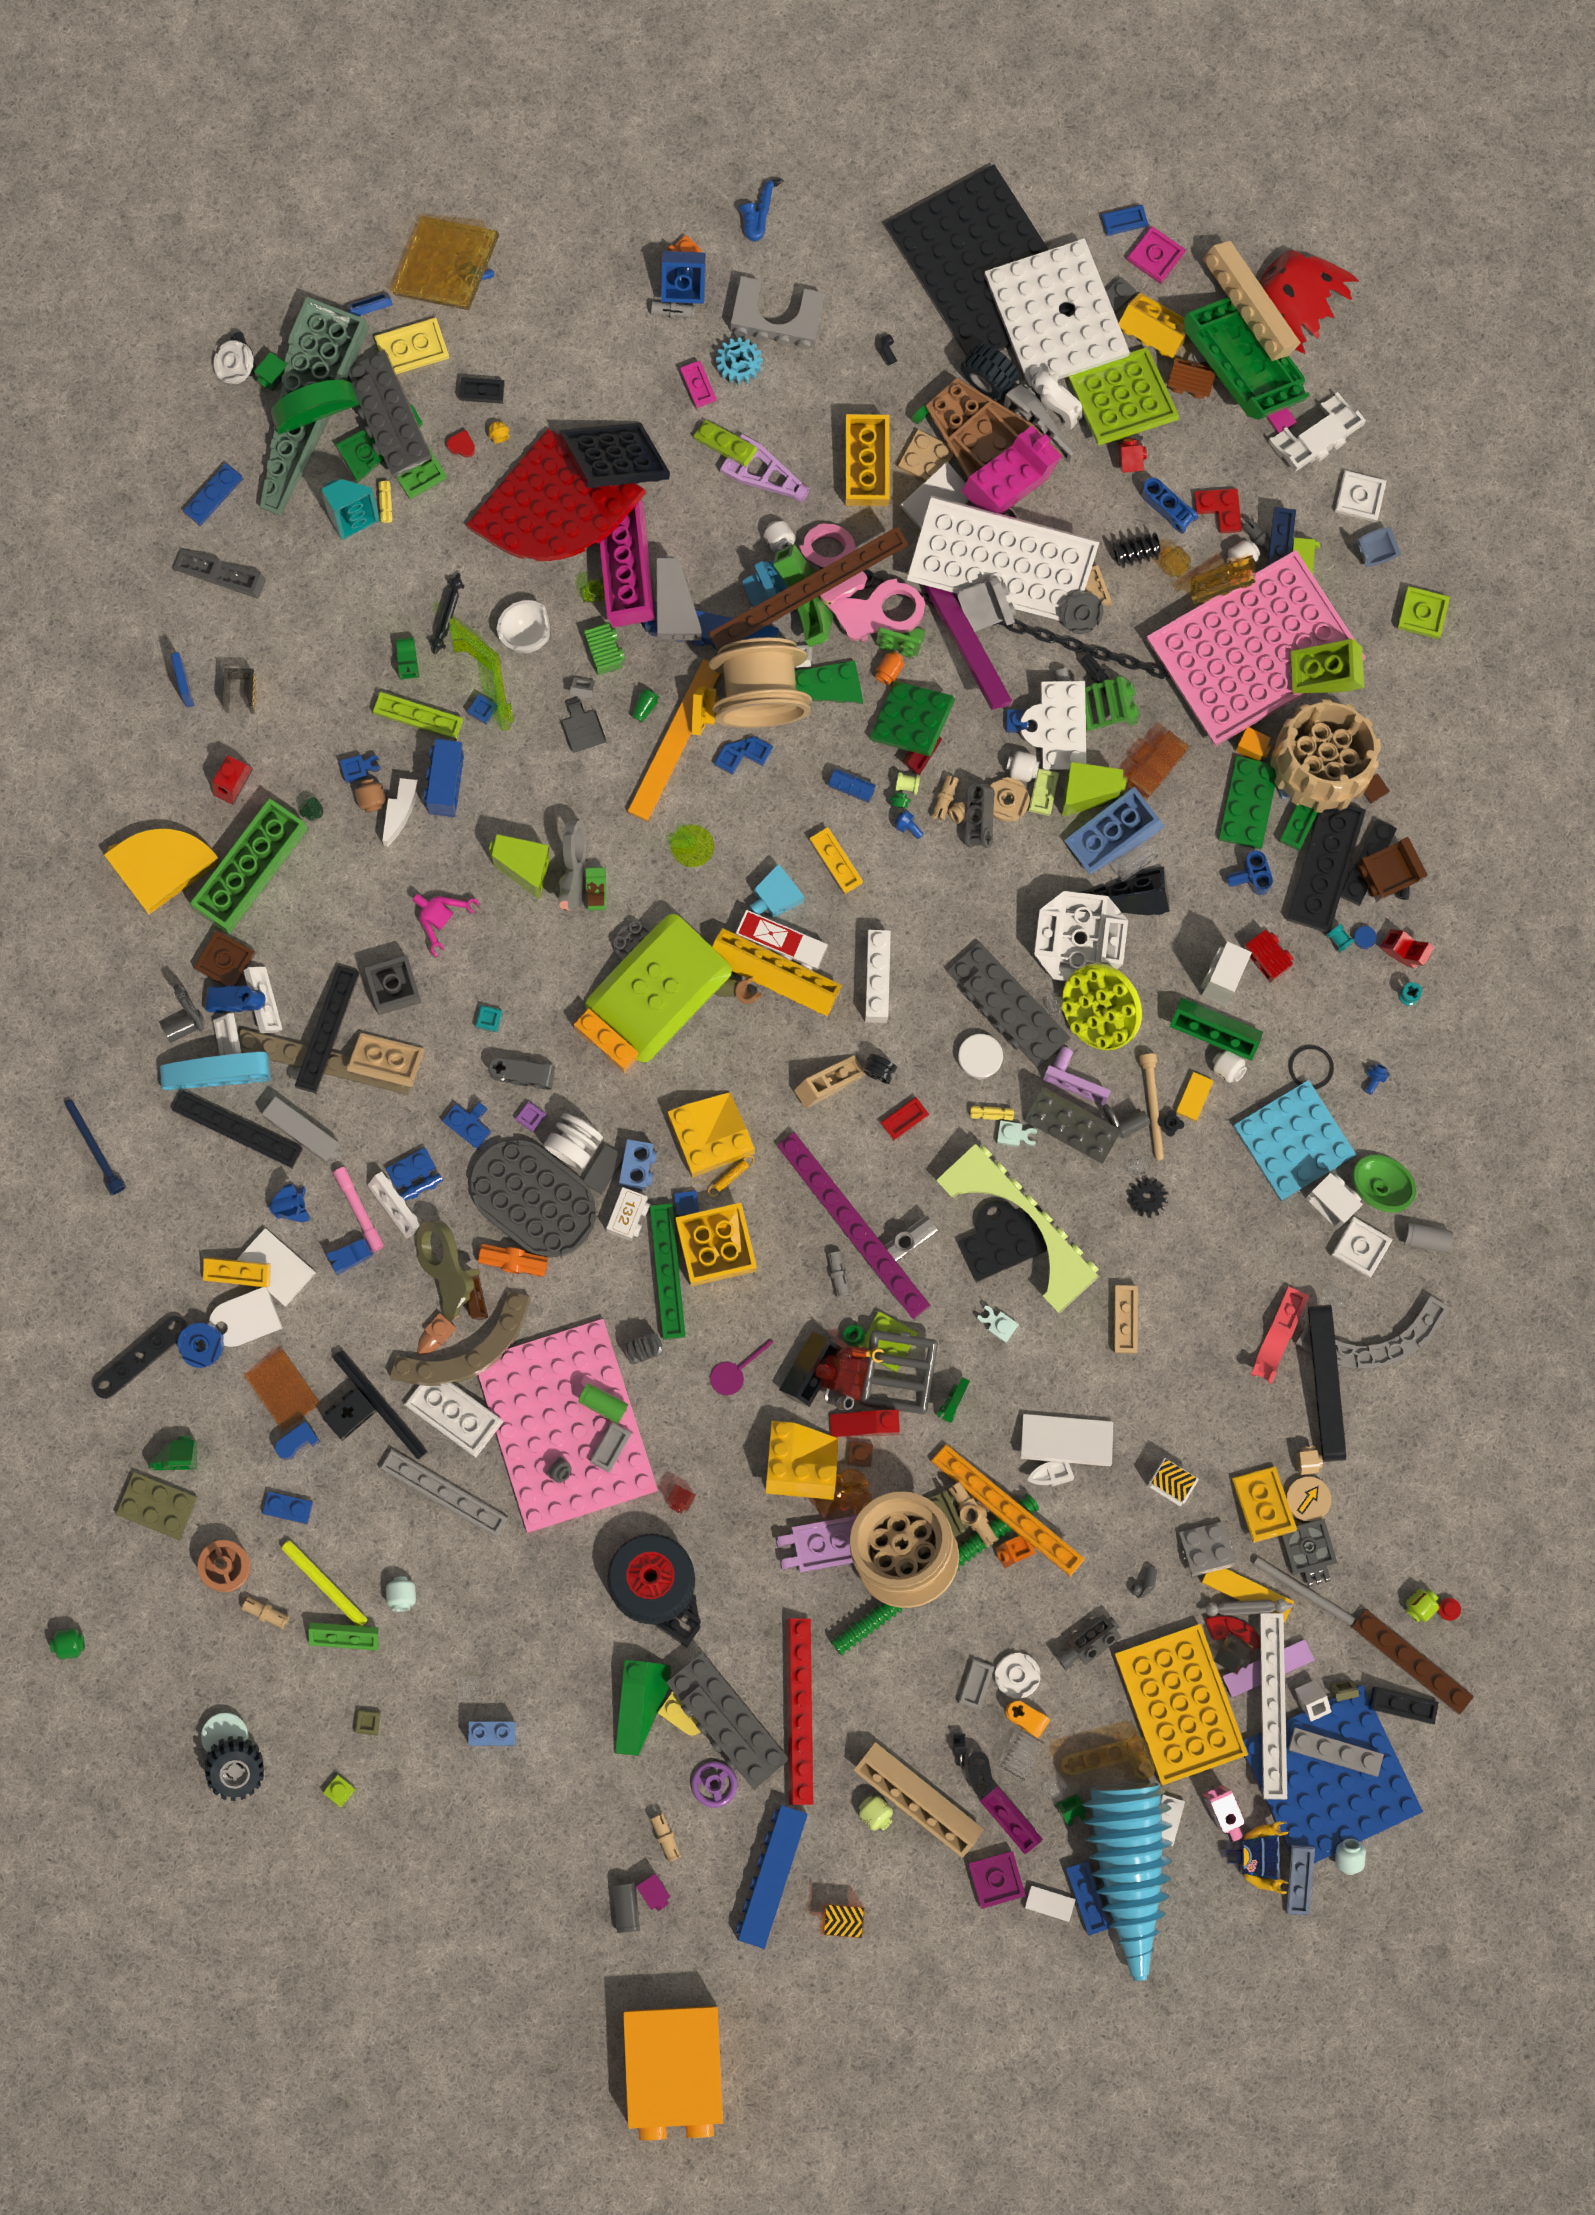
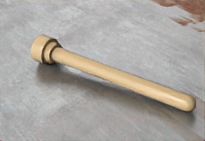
[1139,1054,1164,1160]

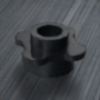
[1158,1110,1184,1137]

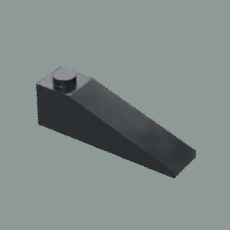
[1079,866,1170,916]

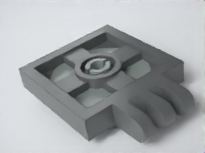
[1281,1519,1337,1587]

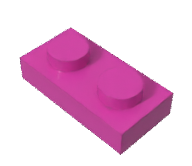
[680,361,716,409]

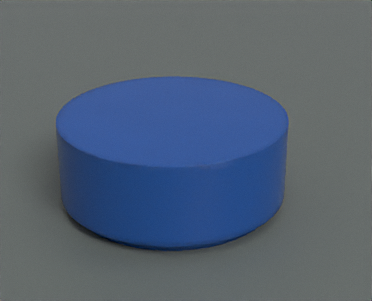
[1353,926,1377,949]

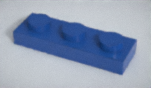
[183,464,243,527]
[1065,1861,1111,1936]

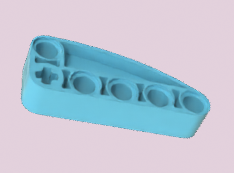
[160,1052,271,1090]

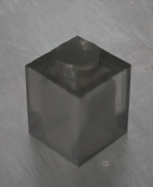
[1213,1633,1253,1675]

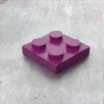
[968,1851,1026,1909]

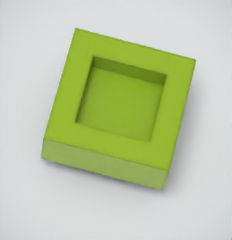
[323,1775,356,1808]

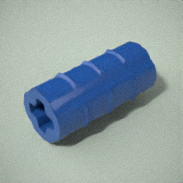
[828,768,876,803]

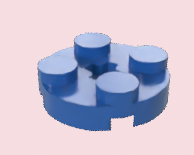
[177,1322,224,1368]

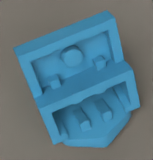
[743,560,788,607]

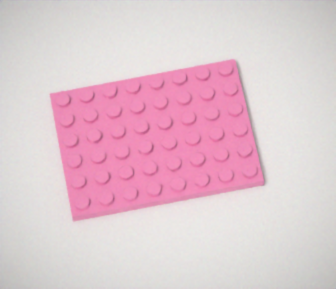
[1146,550,1366,746]
[478,1319,658,1533]

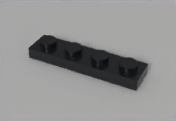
[1341,819,1397,906]

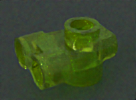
[580,577,605,603]

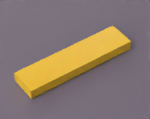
[1201,1569,1294,1622]

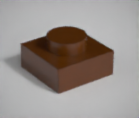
[848,1442,873,1467]

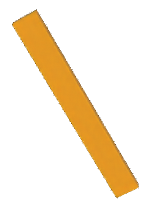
[628,659,721,822]
[931,1444,1085,1577]

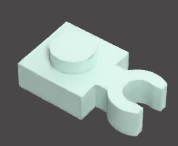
[997,1120,1037,1147]
[977,1306,1019,1343]

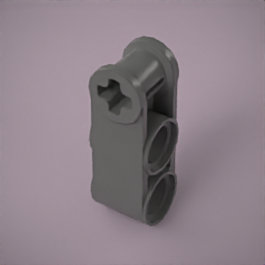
[964,783,995,848]
[489,1058,555,1090]

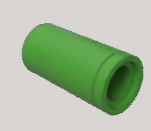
[578,1383,629,1424]

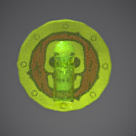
[671,825,715,868]

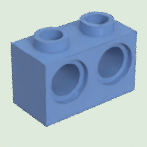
[619,1139,657,1191]
[468,1722,516,1746]

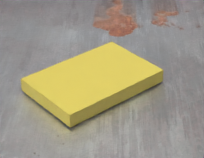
[374,317,449,374]

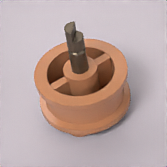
[197,1540,251,1592]

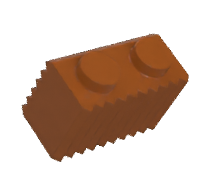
[1167,358,1216,399]

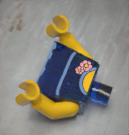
[1226,1821,1289,1894]

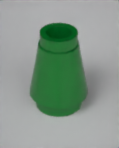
[631,688,659,723]

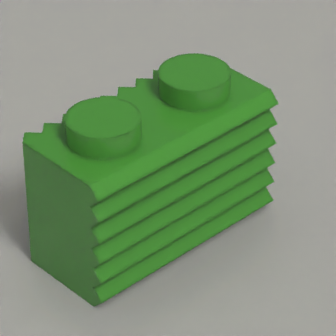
[584,622,625,675]

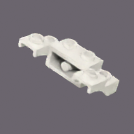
[1268,392,1366,472]

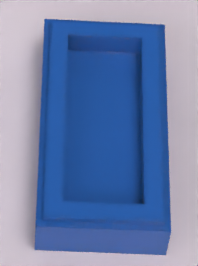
[1101,205,1148,236]
[347,292,393,316]

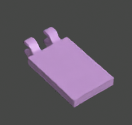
[776,1515,858,1573]

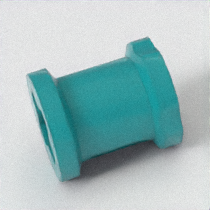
[1326,923,1355,953]
[1399,982,1423,1006]

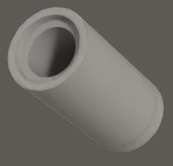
[1404,1223,1453,1253]

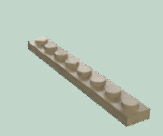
[238,1029,411,1095]

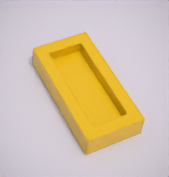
[1176,1072,1214,1122]

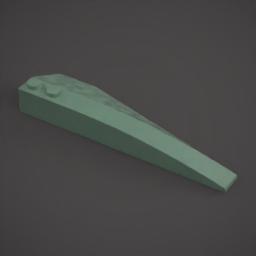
[260,297,370,516]

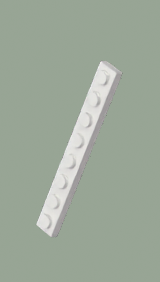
[1259,1613,1287,1800]

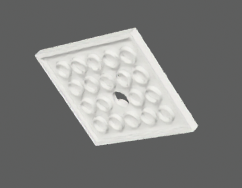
[984,238,1130,389]

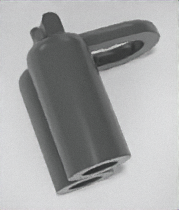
[1103,1104,1150,1138]

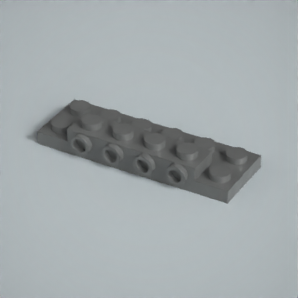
[348,350,432,478]
[947,942,1071,1068]
[665,1653,788,1790]

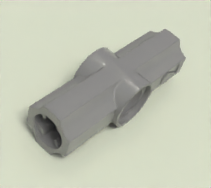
[884,1215,938,1261]

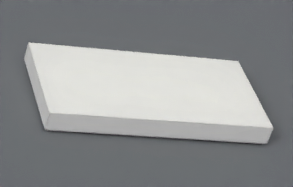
[404,1382,504,1458]
[1021,1414,1113,1466]

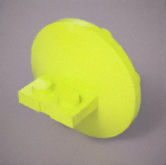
[1062,963,1142,1050]

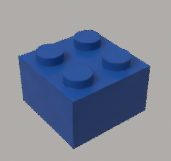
[661,251,706,304]

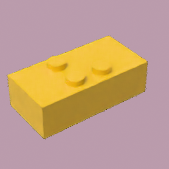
[845,414,890,506]

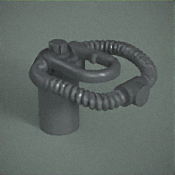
[162,984,204,1043]

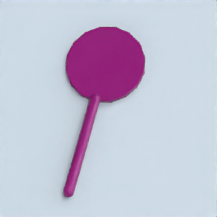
[710,1340,773,1396]

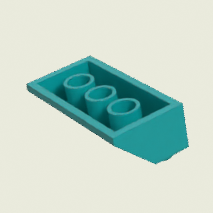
[322,479,380,540]

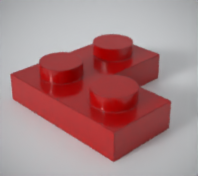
[1194,488,1242,534]

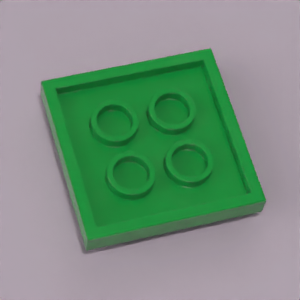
[870,681,955,756]

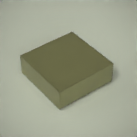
[1330,1680,1359,1702]
[355,1710,381,1736]

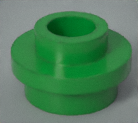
[889,793,911,808]
[843,1325,865,1347]

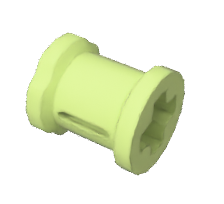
[895,772,920,795]

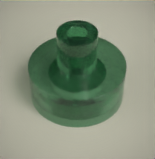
[300,797,323,821]

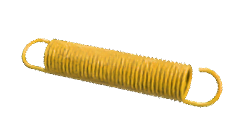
[708,1156,755,1196]

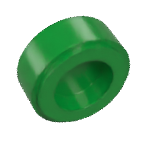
[911,403,929,424]

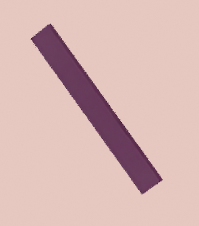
[923,585,1012,710]

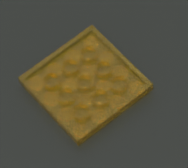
[392,216,500,310]

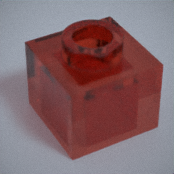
[667,1484,696,1514]

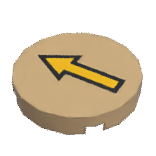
[1286,1477,1331,1522]

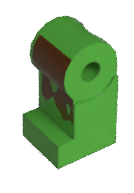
[586,867,606,911]

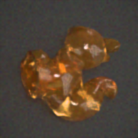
[813,1469,872,1518]

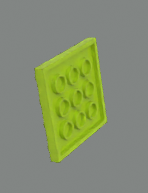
[1067,347,1179,446]

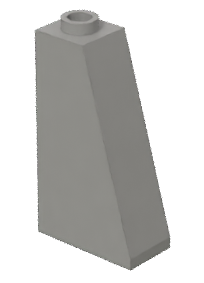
[657,555,702,641]

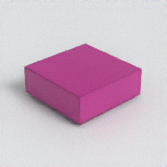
[1266,408,1297,435]

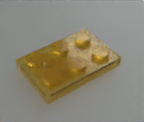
[1191,555,1256,604]

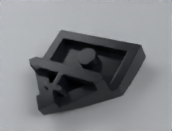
[653,1594,701,1647]

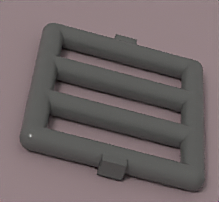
[860,1330,938,1414]

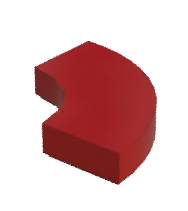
[1205,1616,1260,1654]

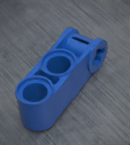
[1141,478,1198,534]
[205,986,266,1013]

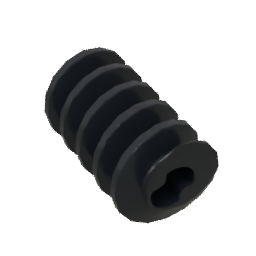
[1112,532,1160,568]

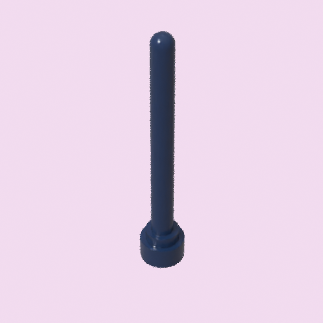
[65,1099,126,1196]

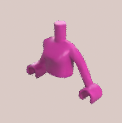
[413,894,480,958]

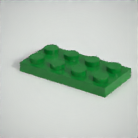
[1218,756,1276,850]

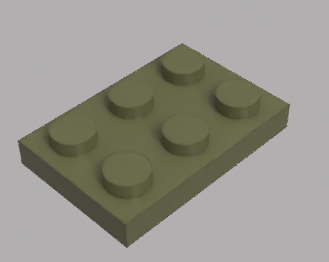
[116,1472,198,1540]

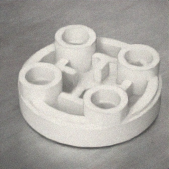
[958,1034,1003,1080]

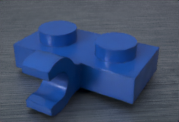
[442,1102,491,1149]

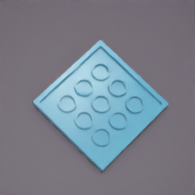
[1233,1080,1356,1202]

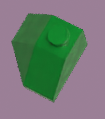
[148,1436,197,1471]

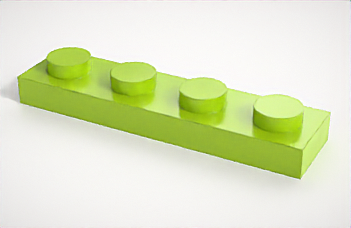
[373,692,464,741]

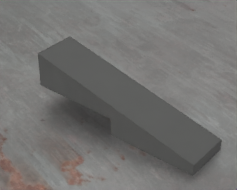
[173,549,266,599]

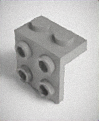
[957,576,1016,632]

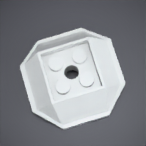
[1034,891,1128,981]

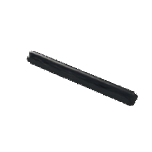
[333,1350,427,1459]

